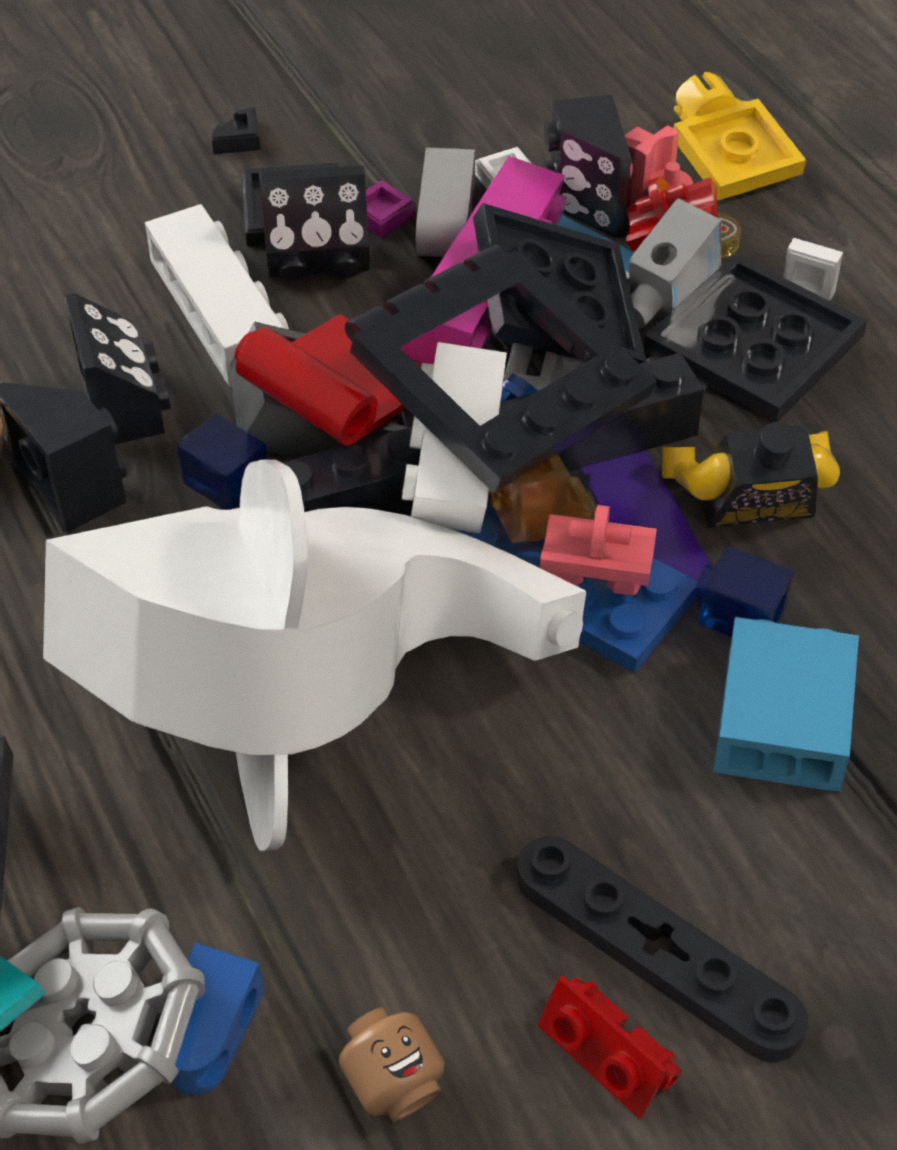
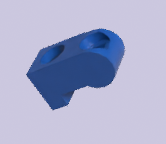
[172,942,265,1095]

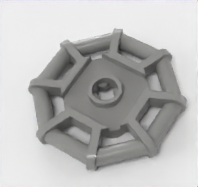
[0,907,206,1144]

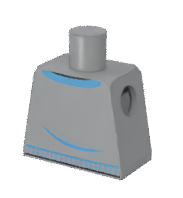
[629,198,722,328]

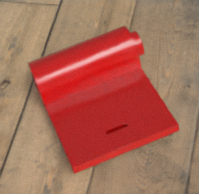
[235,314,422,446]

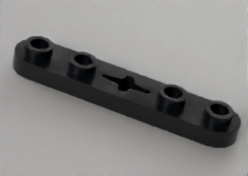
[517,836,808,1062]

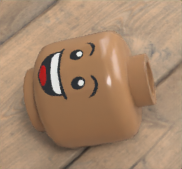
[339,1007,445,1122]

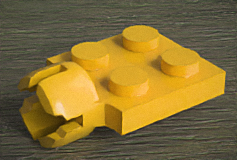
[674,72,806,201]

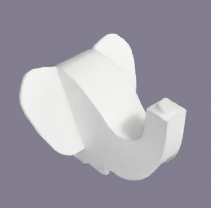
[43,460,586,851]

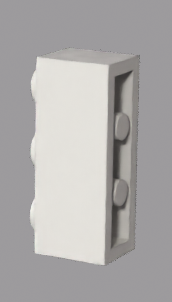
[402,342,507,533]

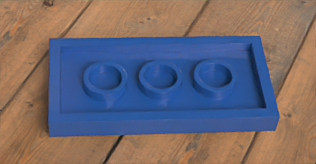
[458,484,700,673]

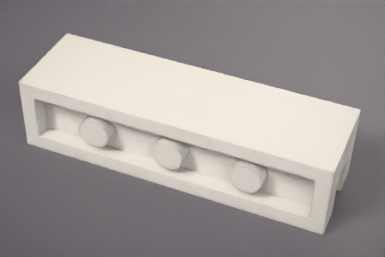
[145,204,289,387]

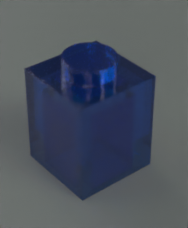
[177,413,267,510]
[694,546,794,637]

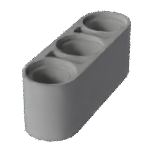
[416,147,475,258]

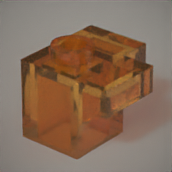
[488,454,596,544]

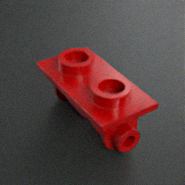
[537,976,682,1119]

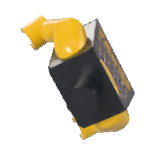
[661,422,840,528]

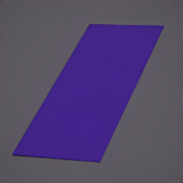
[580,450,722,589]

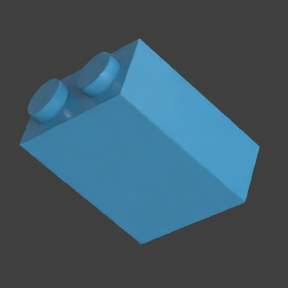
[713,617,859,792]

